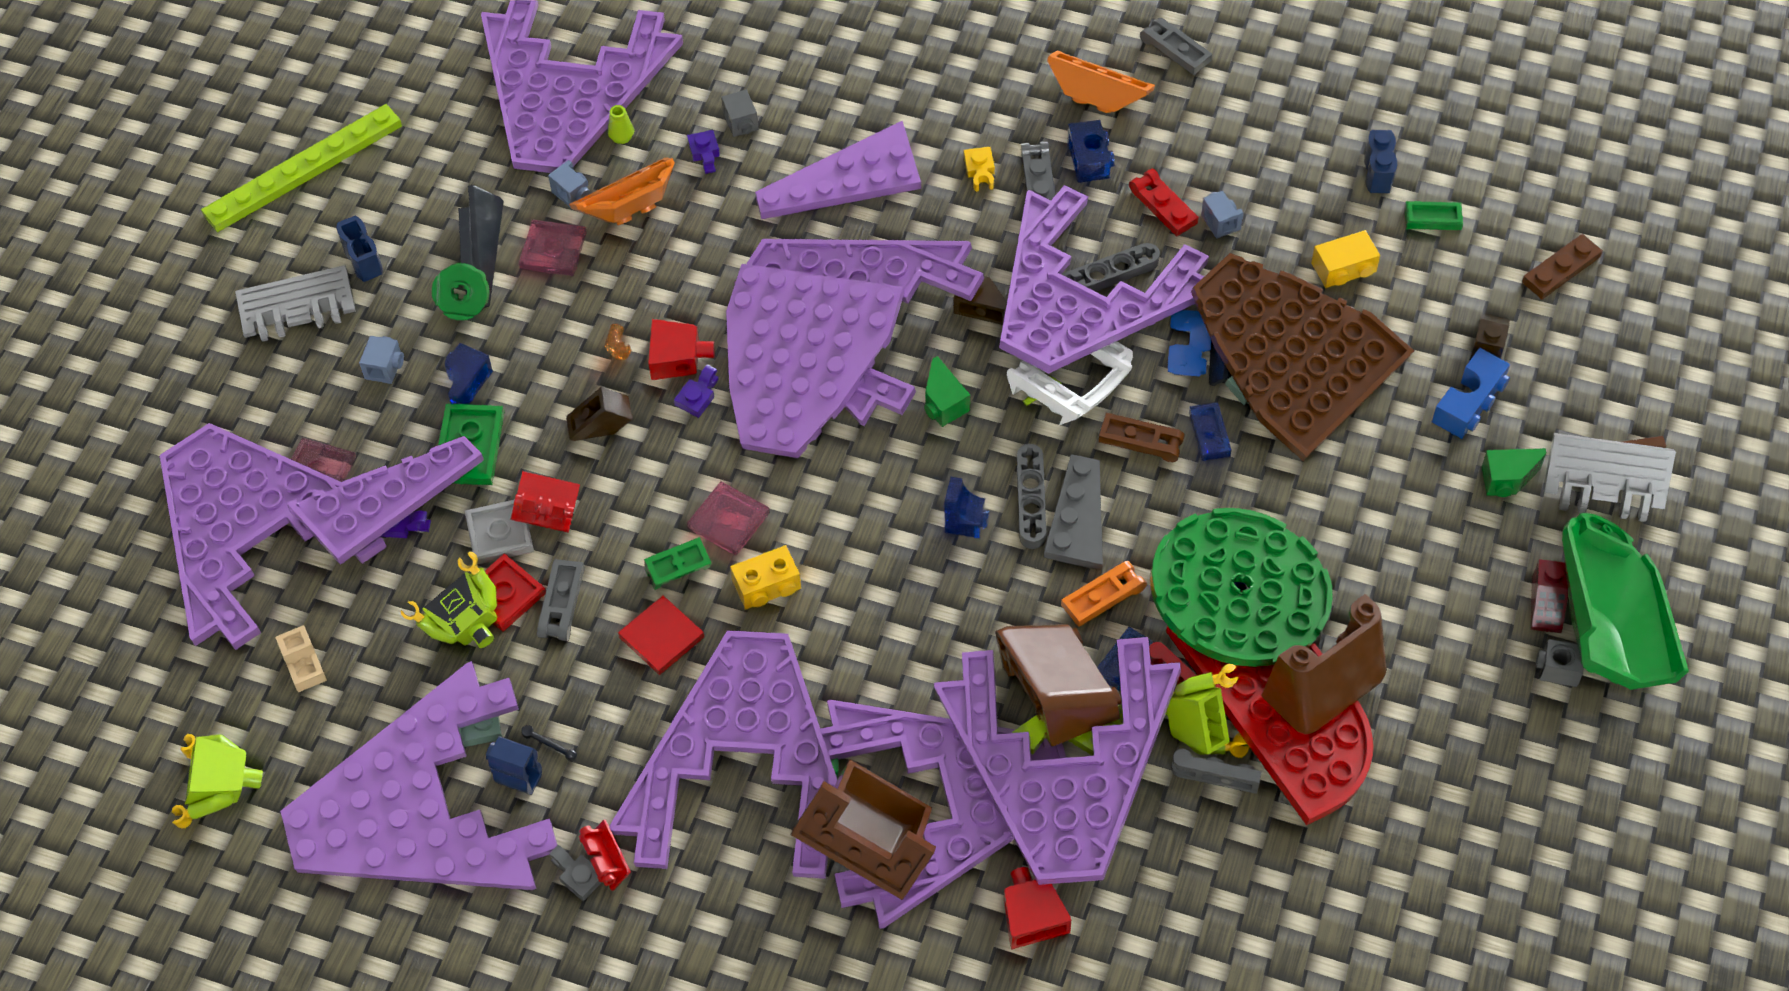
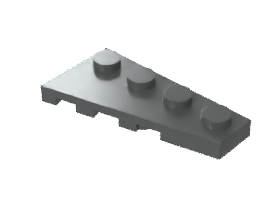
[1044,454,1103,571]

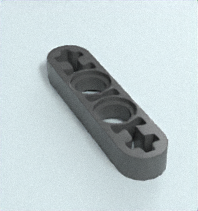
[1062,243,1160,292]
[1016,444,1046,549]

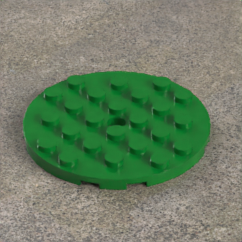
[1150,508,1333,667]

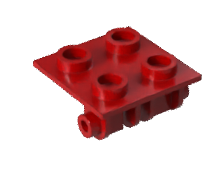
[510,471,580,533]

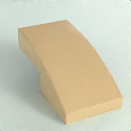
[275,625,327,693]

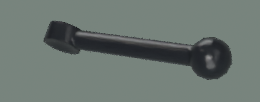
[521,725,577,761]

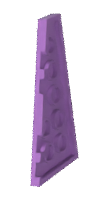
[755,121,921,220]
[287,436,484,565]

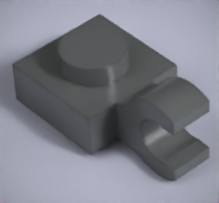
[549,845,601,902]

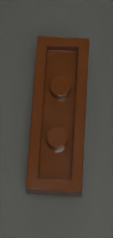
[1522,233,1603,300]

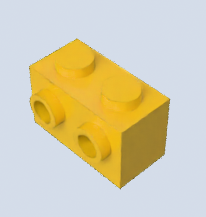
[1311,230,1380,288]
[730,545,801,610]

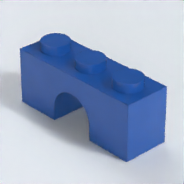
[1432,348,1510,439]

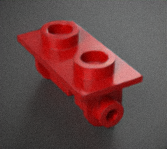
[579,820,631,891]

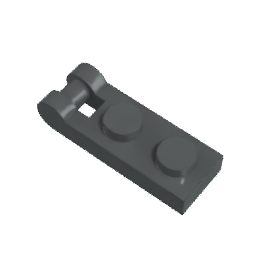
[1140,17,1212,75]
[1021,141,1056,200]
[537,559,585,641]
[1172,749,1262,794]

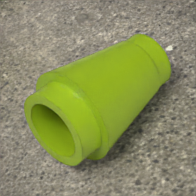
[608,105,634,144]

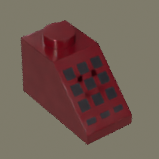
[1530,559,1568,633]

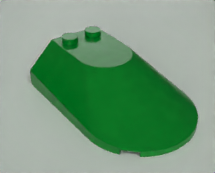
[1562,513,1689,690]

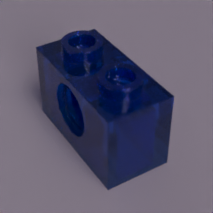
[1067,120,1115,183]

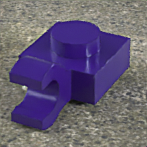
[687,130,720,174]
[674,364,719,418]
[380,511,431,538]

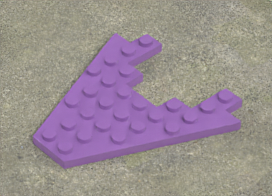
[481,0,683,173]
[734,239,984,426]
[160,423,387,650]
[281,661,558,890]

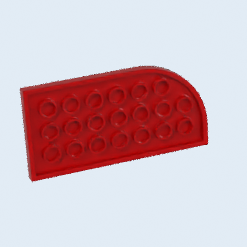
[1166,589,1373,826]

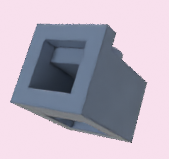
[548,160,591,208]
[1201,191,1244,239]

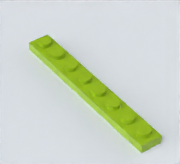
[201,104,402,233]

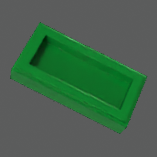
[1405,201,1463,230]

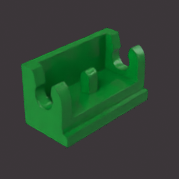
[644,537,712,590]

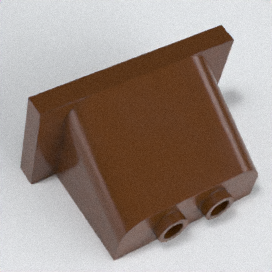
[790,760,936,900]

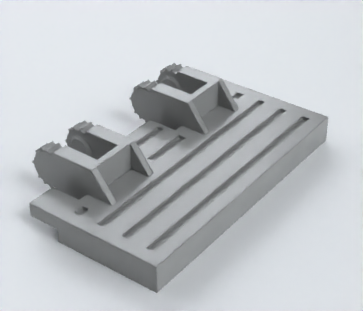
[235,265,356,342]
[1544,433,1676,522]

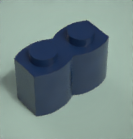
[1364,130,1397,193]
[337,216,383,282]
[486,736,542,795]

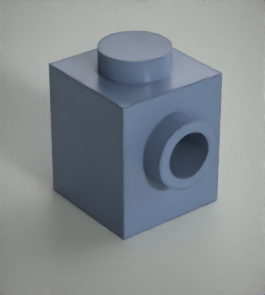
[359,336,404,384]

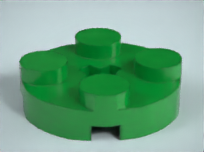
[432,263,490,321]

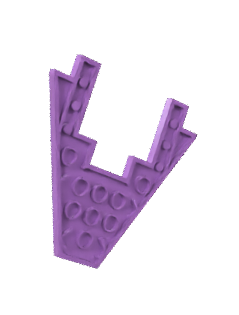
[999,185,1209,374]
[609,631,837,879]
[934,637,1181,885]
[820,700,1066,929]

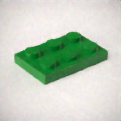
[438,404,505,485]

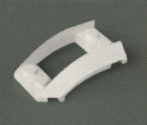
[1007,341,1133,425]

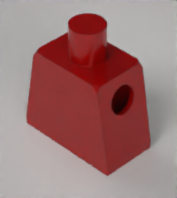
[648,319,715,380]
[1004,867,1072,950]

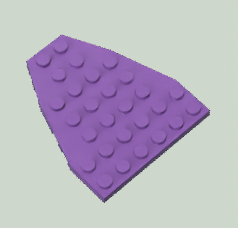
[726,264,904,458]

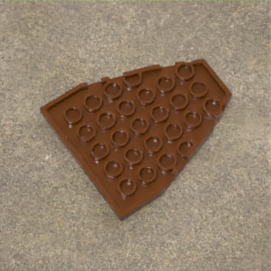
[1191,253,1415,461]

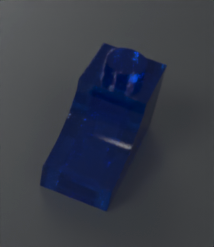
[444,343,493,405]
[944,476,990,538]

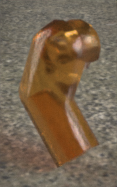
[605,324,631,361]

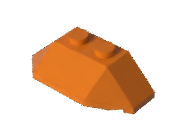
[1047,50,1155,113]
[569,158,675,225]

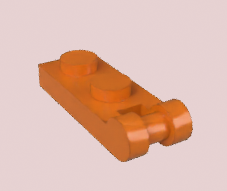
[1061,561,1147,627]

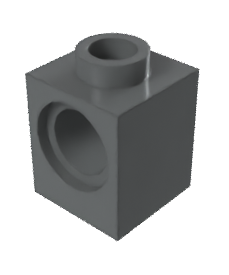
[721,89,759,137]
[1536,639,1584,687]

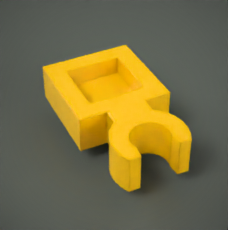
[964,147,995,192]

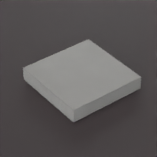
[465,499,534,565]

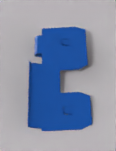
[1168,310,1211,377]

